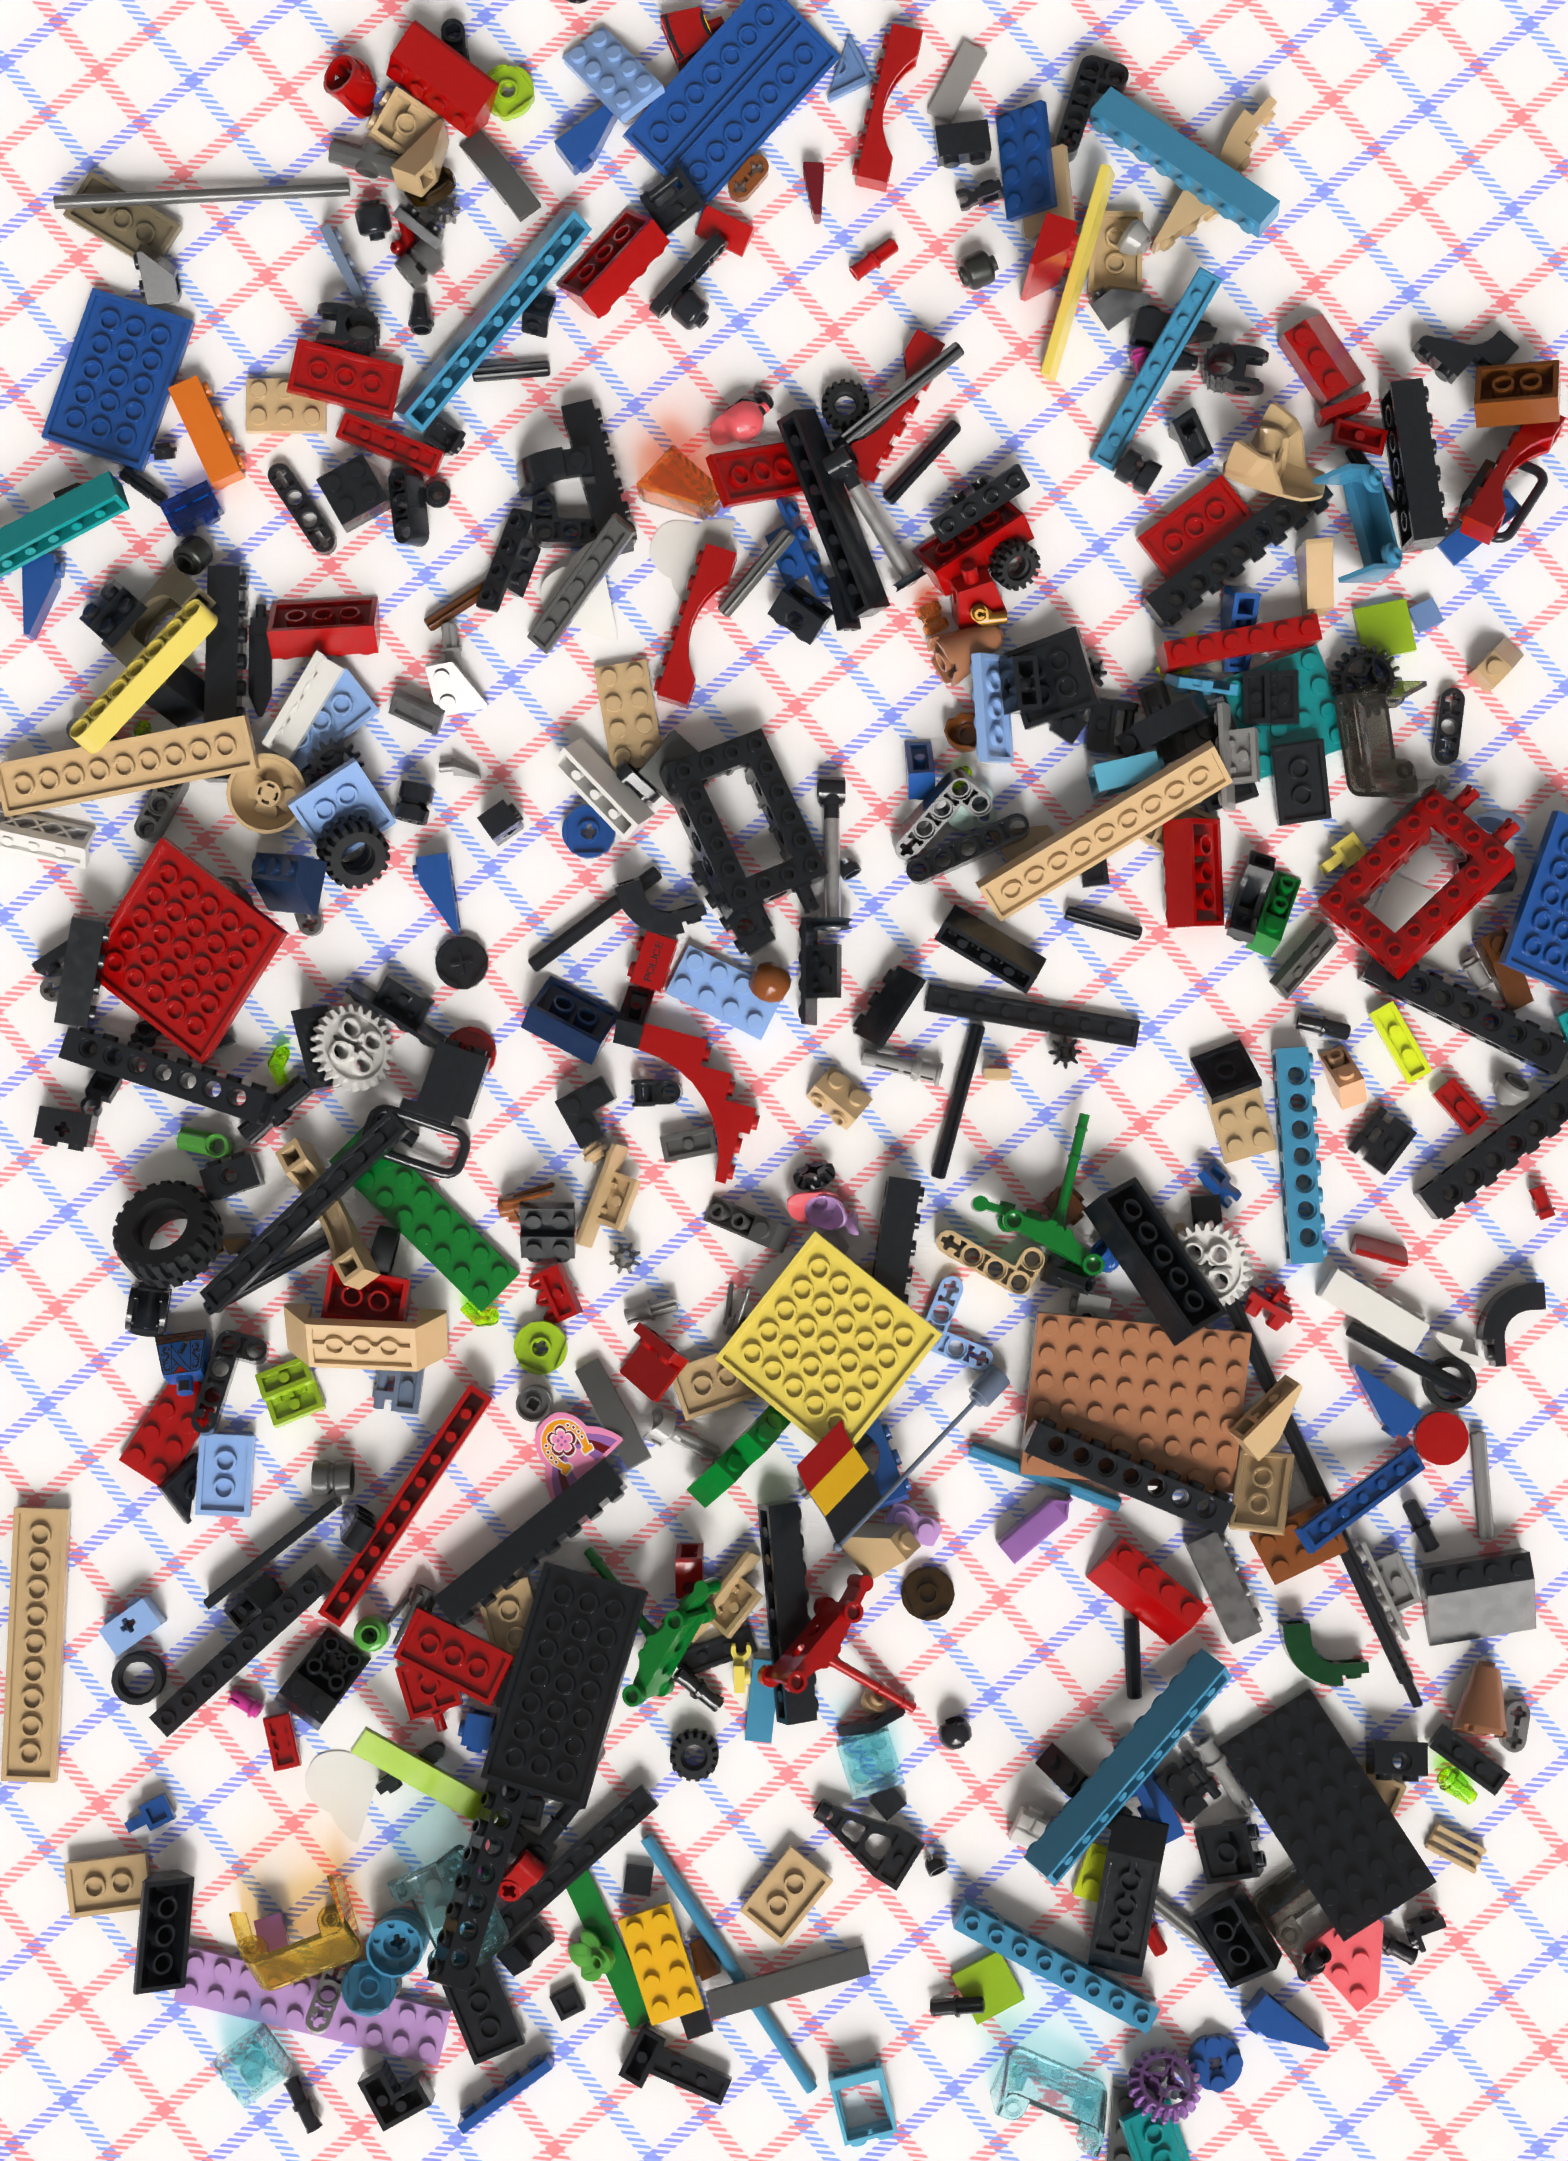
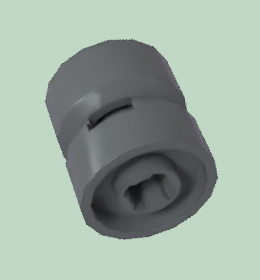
[394,239,445,291]
[516,1384,554,1422]
[311,1460,355,1495]

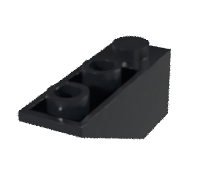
[1129,305,1218,350]

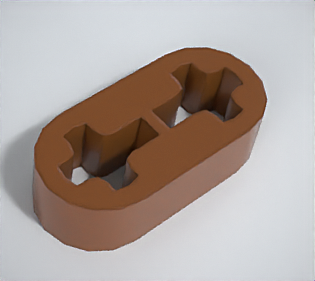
[728,155,769,203]

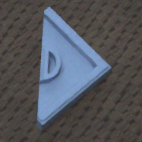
[827,36,873,103]

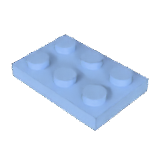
[195,1433,256,1518]

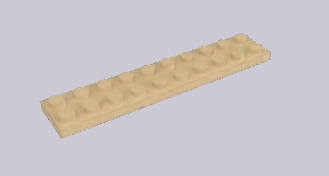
[0,714,260,817]
[975,740,1233,922]
[1,1506,71,1783]

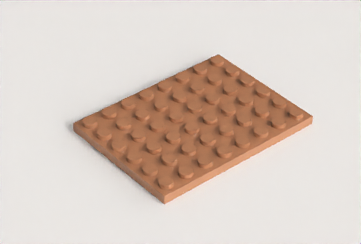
[1019,1311,1252,1493]

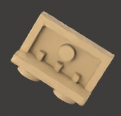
[806,1065,873,1130]

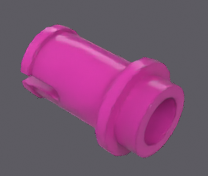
[1129,347,1150,377]
[227,1687,264,1719]

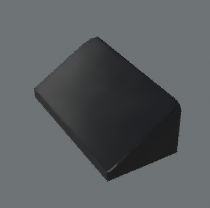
[1190,1194,1223,1250]
[618,2022,667,2089]

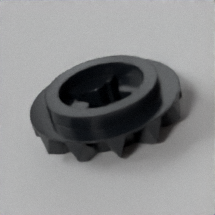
[793,1160,836,1190]

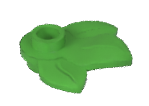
[568,1929,615,1982]

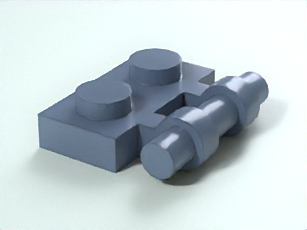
[372,1368,425,1414]

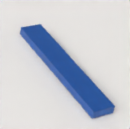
[1294,1445,1426,1554]

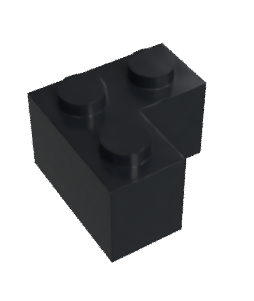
[555,1076,616,1149]
[357,2059,436,2132]

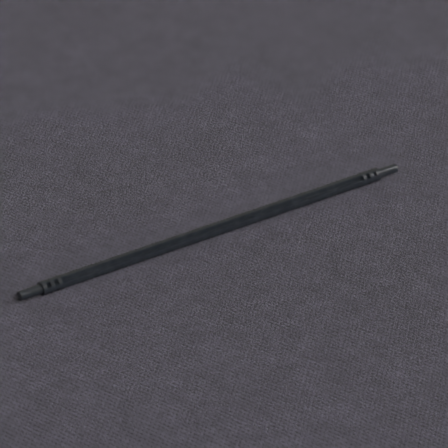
[1207,1261,1423,1708]

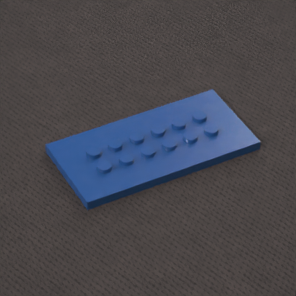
[622,0,841,214]

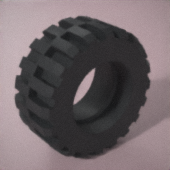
[112,1180,224,1288]

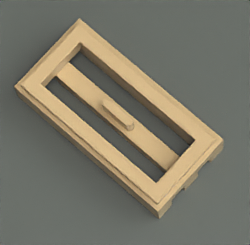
[1424,1822,1487,1874]

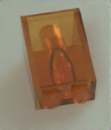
[636,445,722,521]

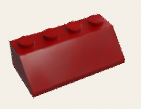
[386,20,499,138]
[556,208,670,319]
[1020,212,1080,301]
[912,501,1034,597]
[266,597,380,660]
[1162,818,1225,928]
[1085,1535,1208,1646]

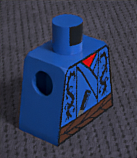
[155,1329,213,1396]

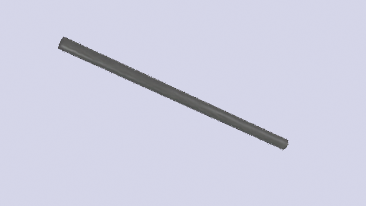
[53,182,350,210]

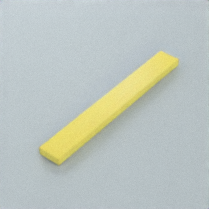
[1040,164,1116,382]

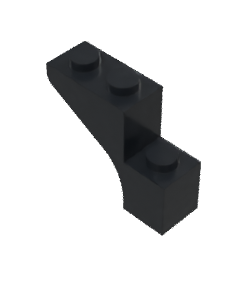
[1411,330,1519,384]
[1035,1742,1133,1830]

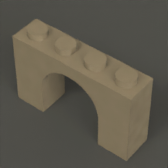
[101,564,216,667]

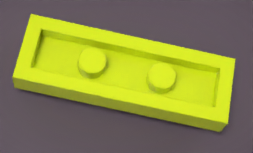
[1367,1001,1432,1084]

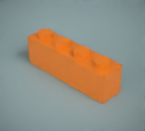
[168,375,246,491]

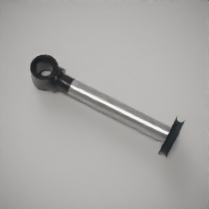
[822,442,929,592]
[813,777,853,931]

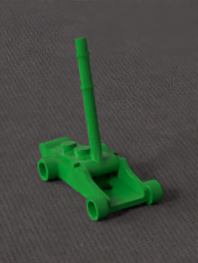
[970,1113,1104,1276]
[584,1547,721,1707]

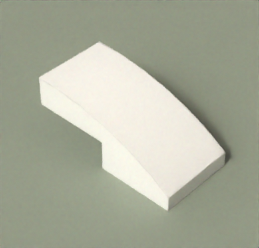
[1429,1330,1485,1369]

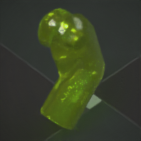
[267,1045,291,1086]

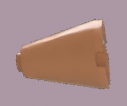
[927,625,1004,687]
[1451,1661,1508,1739]

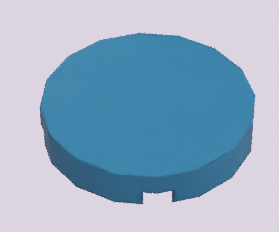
[341,1959,397,2017]

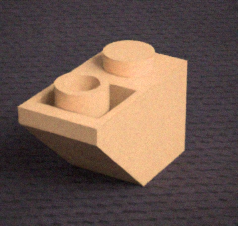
[1318,1045,1367,1110]

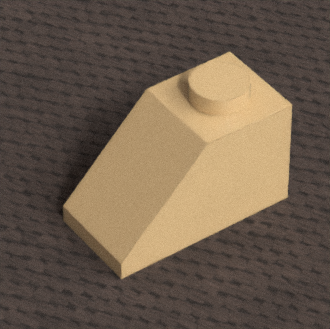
[1467,637,1524,694]

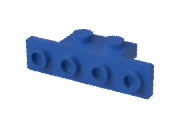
[765,497,829,597]
[1113,1745,1185,1844]

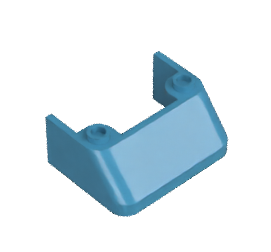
[1313,463,1403,583]

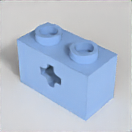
[98,1594,167,1657]

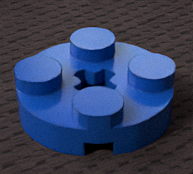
[562,805,616,859]
[1187,2033,1244,2093]

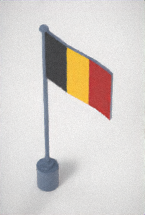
[796,1365,1010,1552]

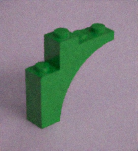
[686,1405,791,1508]

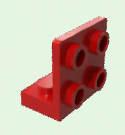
[620,1322,689,1403]

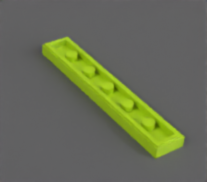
[350,1726,498,1821]

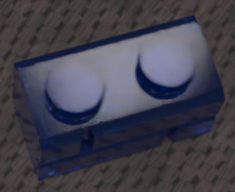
[159,480,225,537]

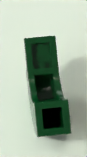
[1278,1619,1370,1687]

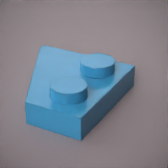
[1164,673,1239,696]

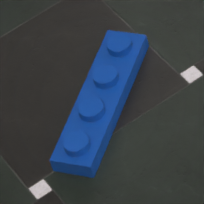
[457,2051,555,2134]

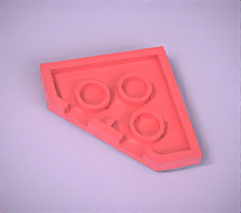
[1302,1918,1384,2012]

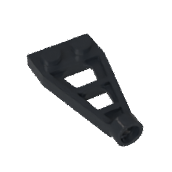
[812,1798,925,1891]

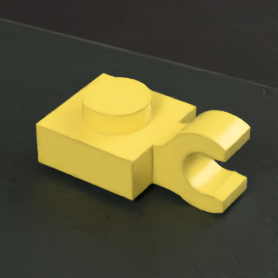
[1318,831,1368,875]
[731,1642,751,1694]

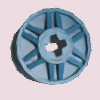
[366,1907,430,1978]

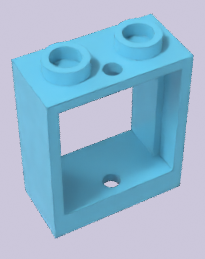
[1087,751,1165,800]
[828,2059,898,2147]

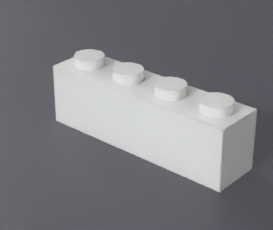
[551,737,655,841]
[1316,1267,1430,1354]

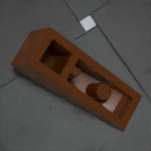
[1472,927,1534,1011]

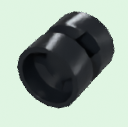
[1113,447,1163,496]
[393,780,435,826]

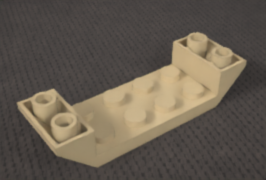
[283,1303,449,1372]

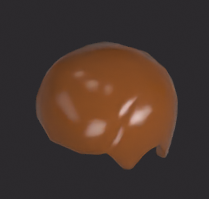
[944,712,977,753]
[748,962,792,1003]

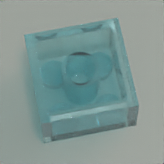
[836,1725,905,1800]
[212,2022,295,2108]

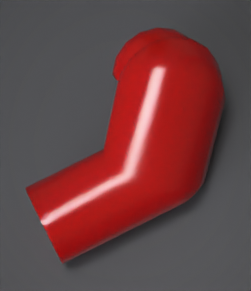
[390,220,416,257]

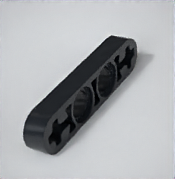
[649,232,729,319]
[268,463,337,555]

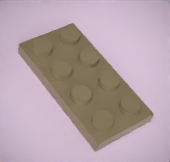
[63,171,183,260]

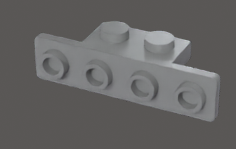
[1214,702,1260,812]
[1355,1536,1421,1642]

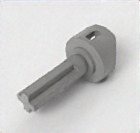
[642,1405,720,1461]

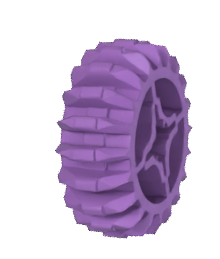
[1127,2046,1202,2125]

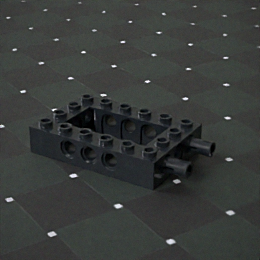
[659,728,828,934]

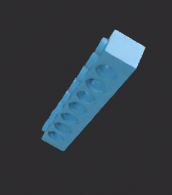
[1271,1047,1327,1264]
[952,1896,1160,2034]

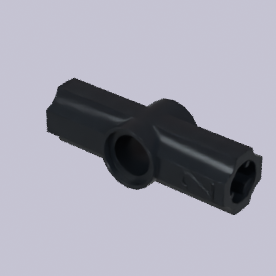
[237,1075,315,1145]

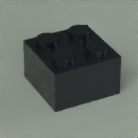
[316,454,391,533]

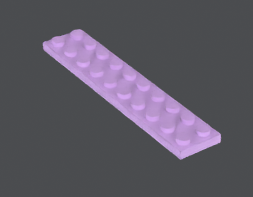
[173,1944,452,2066]

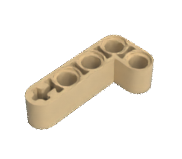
[935,1230,1045,1295]

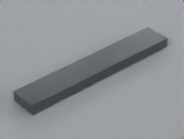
[527,513,637,654]
[705,1945,870,2020]

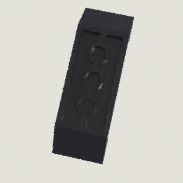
[1088,1812,1169,1978]

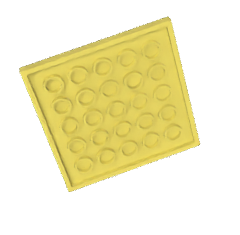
[715,1231,943,1447]

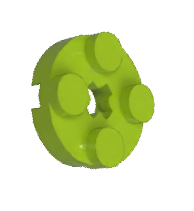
[487,64,535,122]
[513,1320,568,1375]

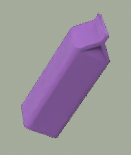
[996,1494,1074,1565]

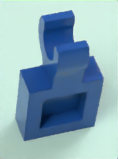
[1197,1159,1242,1209]
[124,1792,177,1833]

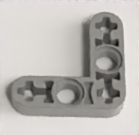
[305,1953,402,2035]

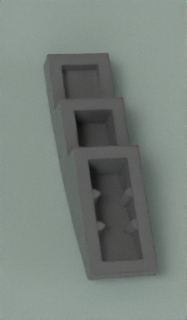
[459,130,541,222]
[575,1358,652,1470]

